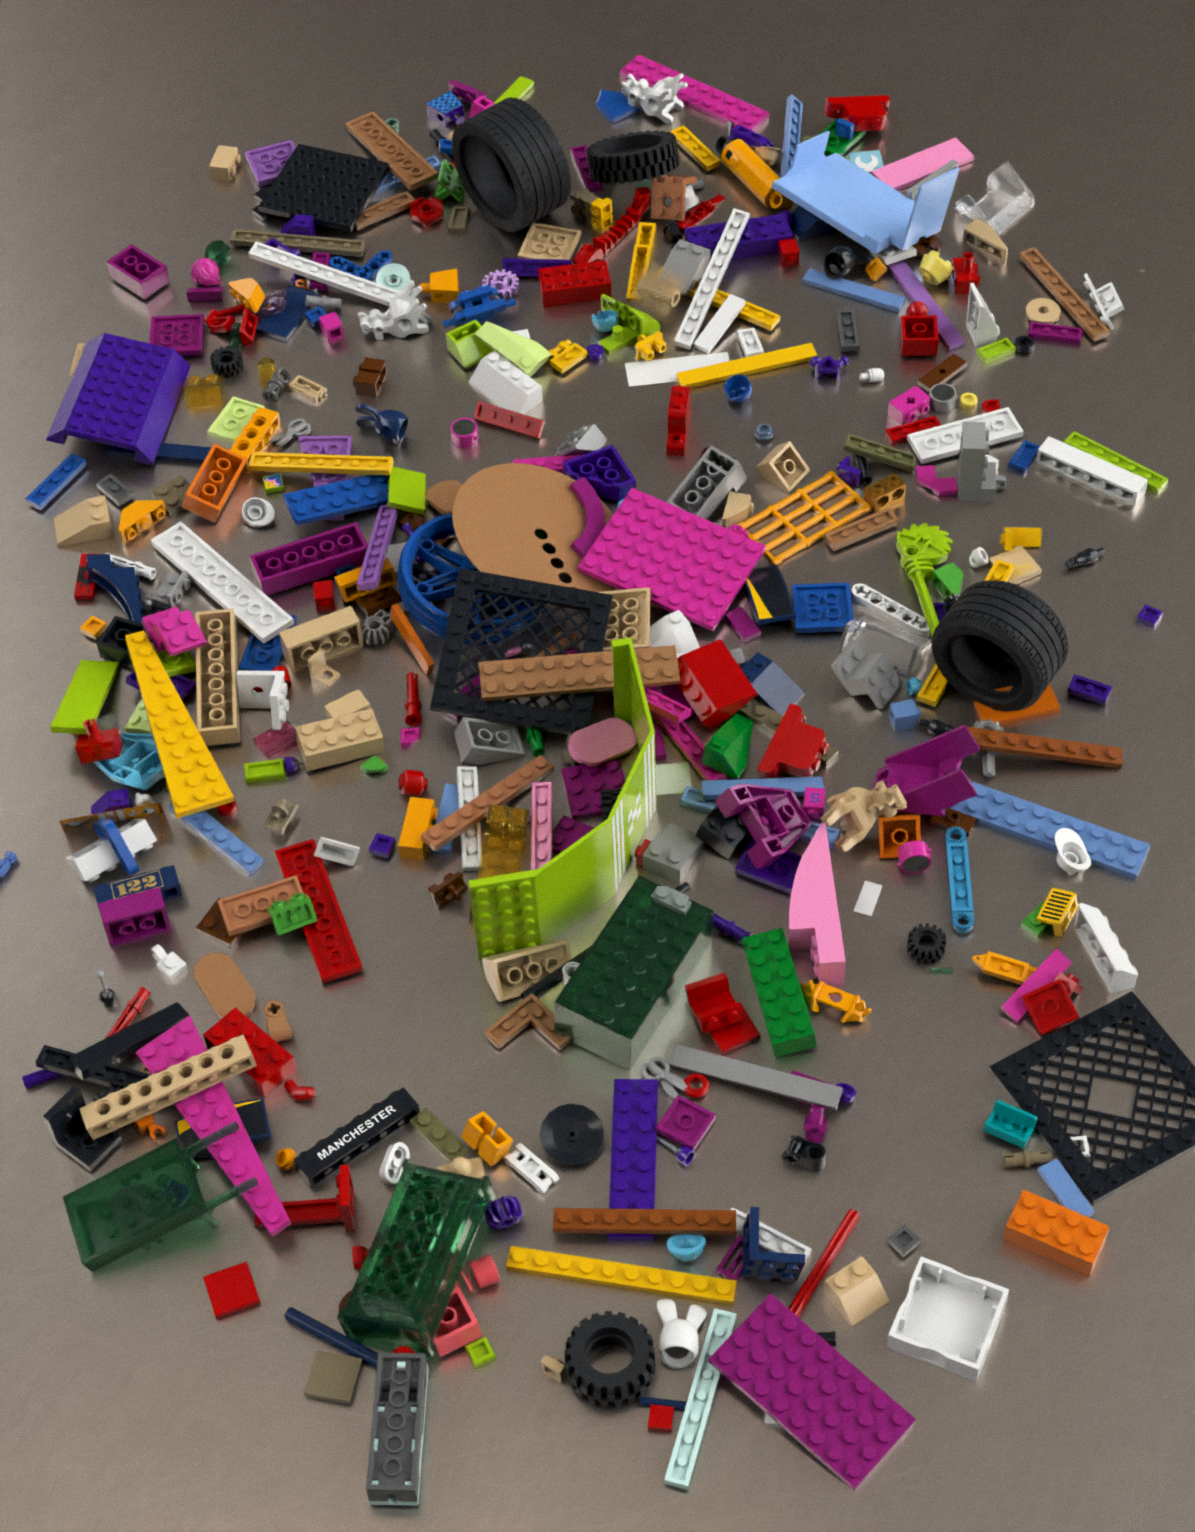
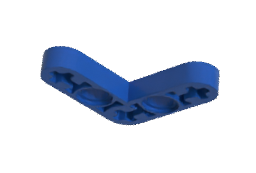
[329,250,393,281]
[92,818,139,876]

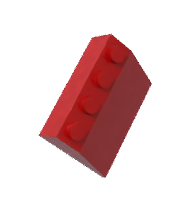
[677,639,758,731]

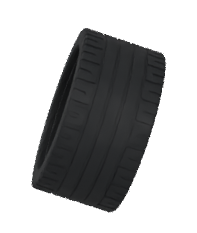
[452,97,571,232]

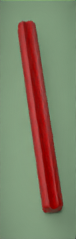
[788,1209,860,1317]

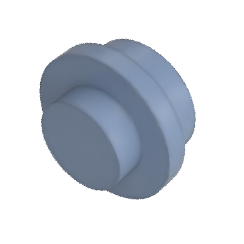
[755,423,773,440]

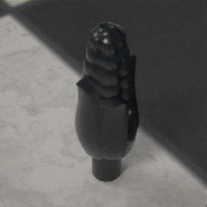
[1064,547,1105,569]
[919,718,955,736]

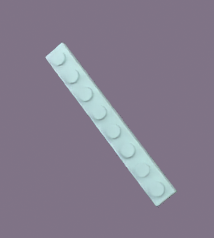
[664,1308,737,1490]

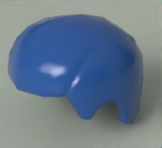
[724,374,752,403]

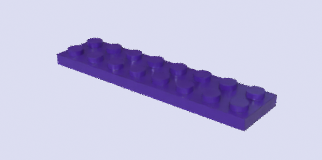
[608,1079,658,1242]

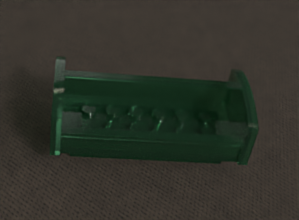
[337,1158,496,1360]

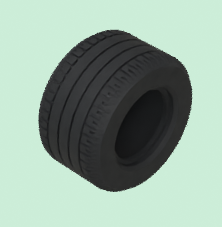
[932,580,1068,711]

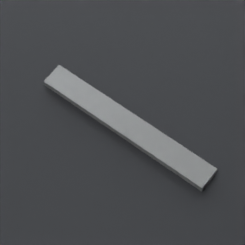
[669,1044,843,1110]

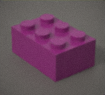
[107,244,170,299]
[98,887,171,947]

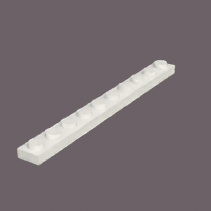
[674,208,750,350]
[248,242,398,306]

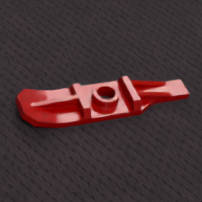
[674,194,726,230]

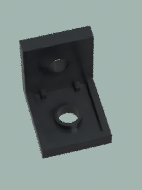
[42,1085,122,1171]

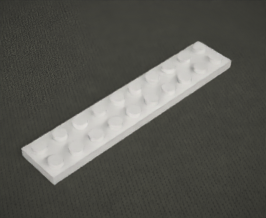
[151,521,294,643]

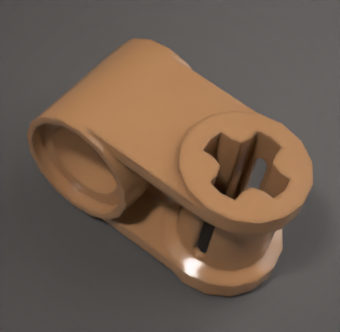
[264,1000,293,1042]

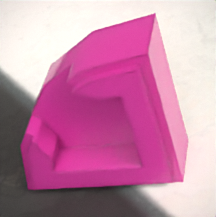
[400,727,421,749]

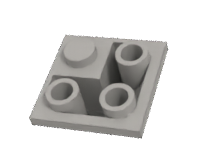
[554,424,607,456]

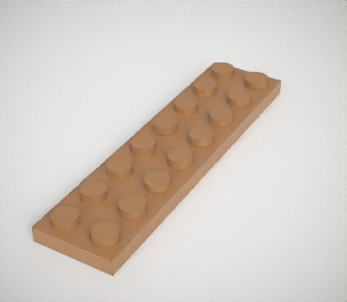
[345,111,439,191]

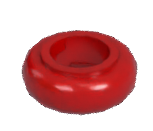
[684,1073,710,1099]

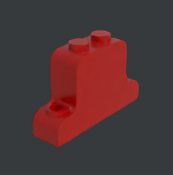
[824,95,890,132]
[666,386,692,456]
[757,703,829,779]

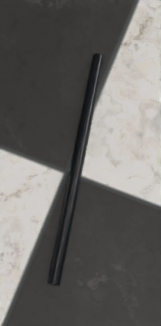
[521,882,691,1000]

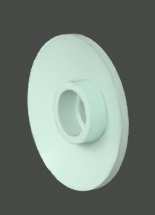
[376,263,410,291]

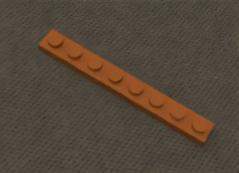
[967,727,1123,769]
[553,1208,736,1235]

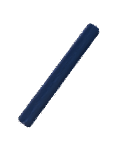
[285,1307,378,1368]

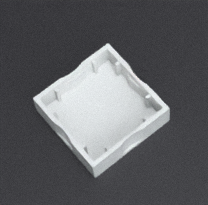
[887,1256,1009,1382]

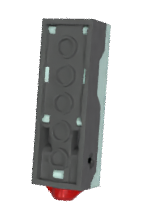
[366,1346,429,1506]

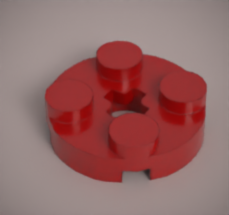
[410,197,444,226]

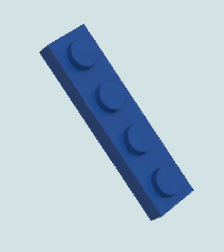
[25,453,87,510]

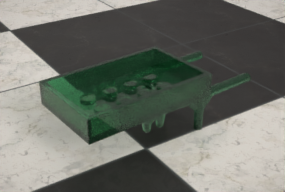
[63,1121,259,1272]

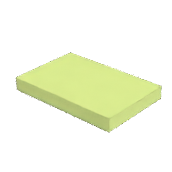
[207,396,264,444]

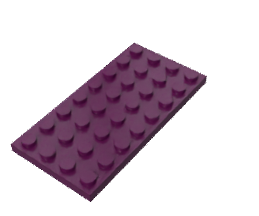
[708,1293,916,1491]

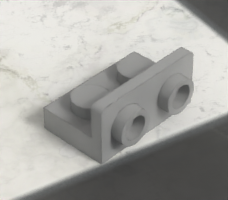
[151,570,191,608]

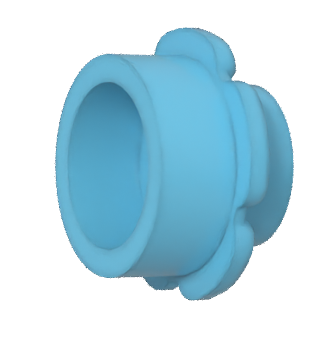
[906,677,922,696]

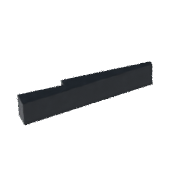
[69,1002,190,1081]

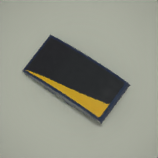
[744,565,796,625]
[175,1098,271,1161]

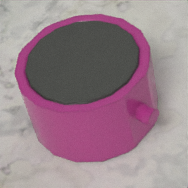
[450,418,479,448]
[897,841,932,873]

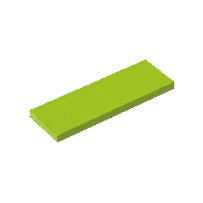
[50,660,120,735]

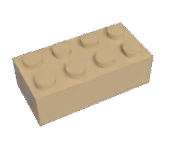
[279,606,364,673]
[295,708,384,771]

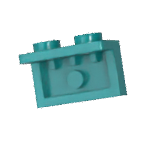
[983,1100,1038,1148]

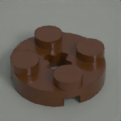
[912,234,942,261]

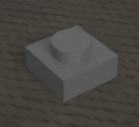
[887,1224,920,1257]

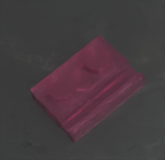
[253,720,298,760]

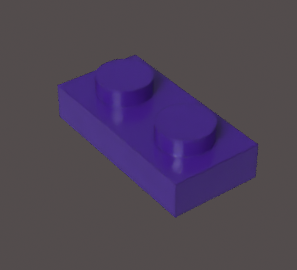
[1067,674,1112,705]

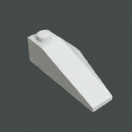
[650,610,700,654]

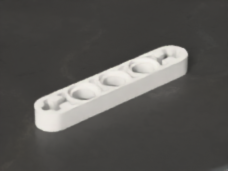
[851,583,931,638]

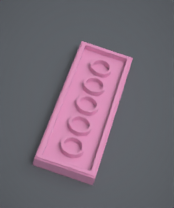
[872,137,974,191]

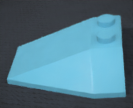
[94,733,165,790]

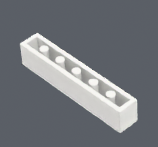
[1036,436,1148,506]

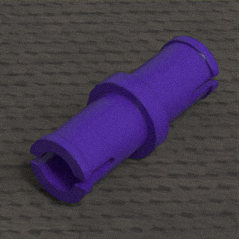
[709,913,752,943]

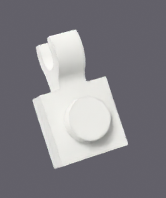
[151,944,187,981]

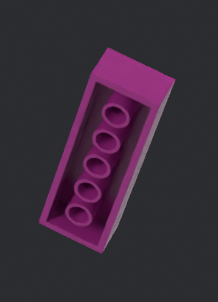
[250,522,368,596]

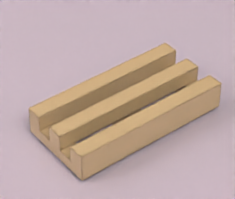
[288,375,327,403]

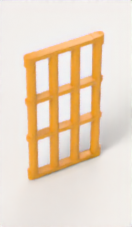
[737,471,872,566]

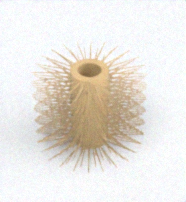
[630,262,687,323]

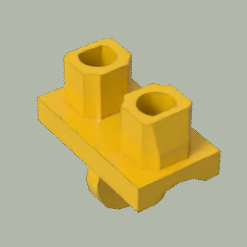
[635,331,667,361]

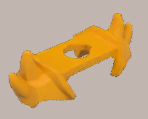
[801,980,871,1023]

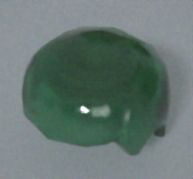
[204,240,232,268]

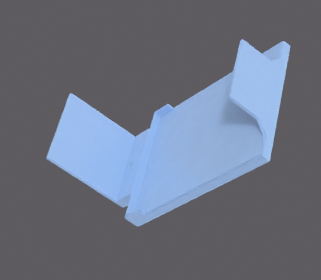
[771,131,960,254]

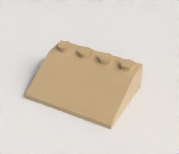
[599,587,651,651]

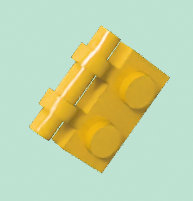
[545,339,588,374]

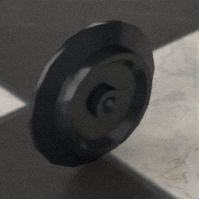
[540,1103,604,1166]

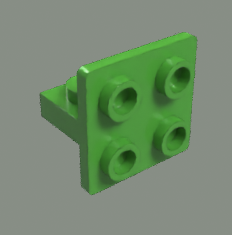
[435,159,465,203]

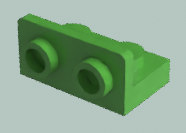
[267,893,318,936]

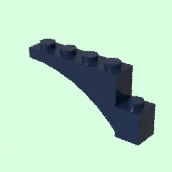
[86,554,144,624]

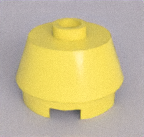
[918,250,953,286]

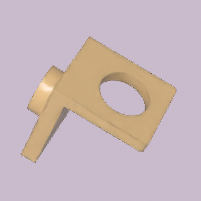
[308,648,340,687]

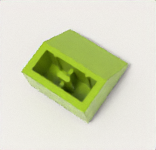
[446,319,493,369]

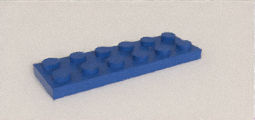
[283,475,388,526]

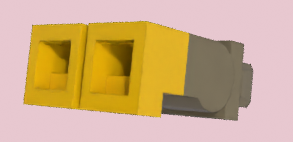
[570,188,613,234]

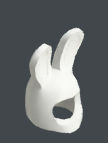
[657,1299,707,1369]

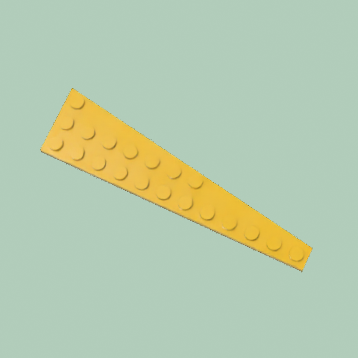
[125,630,234,819]

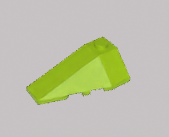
[600,294,660,337]

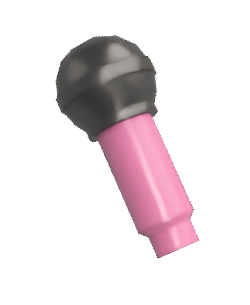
[504,641,533,658]

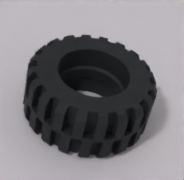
[565,1311,655,1408]

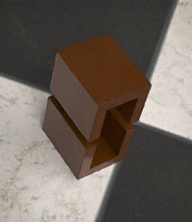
[353,357,387,398]

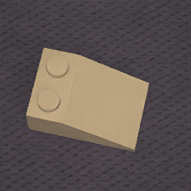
[54,495,113,547]

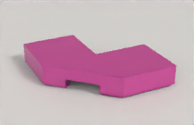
[915,465,958,496]

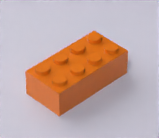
[182,443,247,523]
[1003,1189,1110,1277]

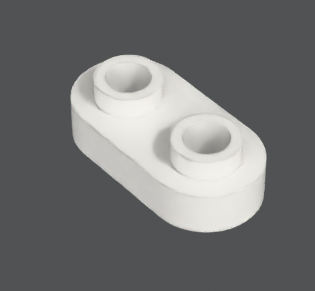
[379,1142,410,1185]

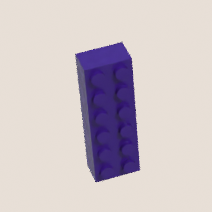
[685,214,793,261]

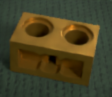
[864,473,906,513]

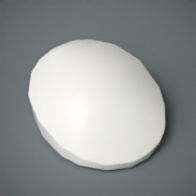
[241,497,275,528]

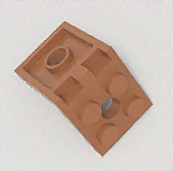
[651,175,697,220]

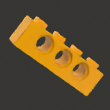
[229,407,281,473]

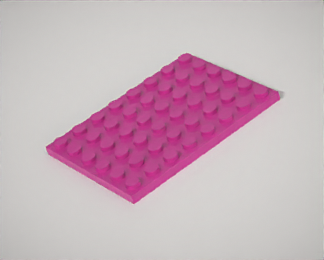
[578,488,766,631]

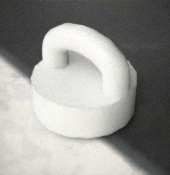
[969,547,989,568]
[133,793,155,807]

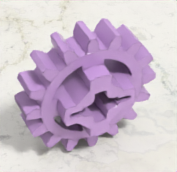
[482,269,519,300]

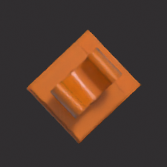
[132,1113,166,1143]

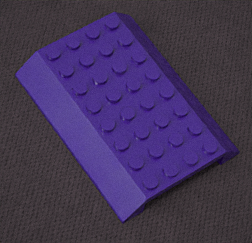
[46,333,190,465]

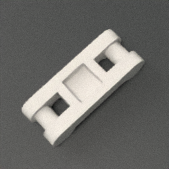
[503,1143,559,1195]

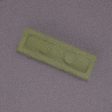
[409,1108,469,1164]

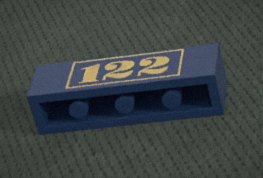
[93,865,183,915]

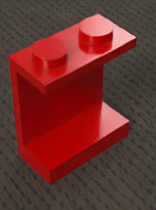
[684,973,744,1033]

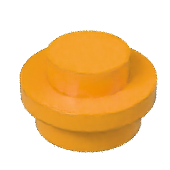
[275,1148,296,1170]

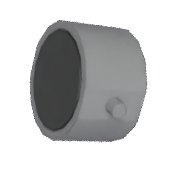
[929,383,959,413]

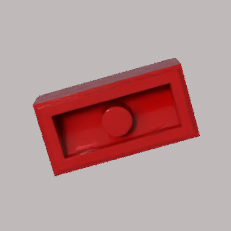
[239,308,258,347]

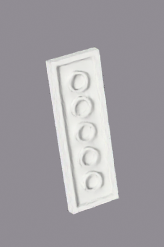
[907,407,1023,464]

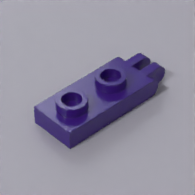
[730,125,773,147]

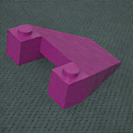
[715,784,813,870]

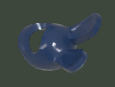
[355,404,409,445]

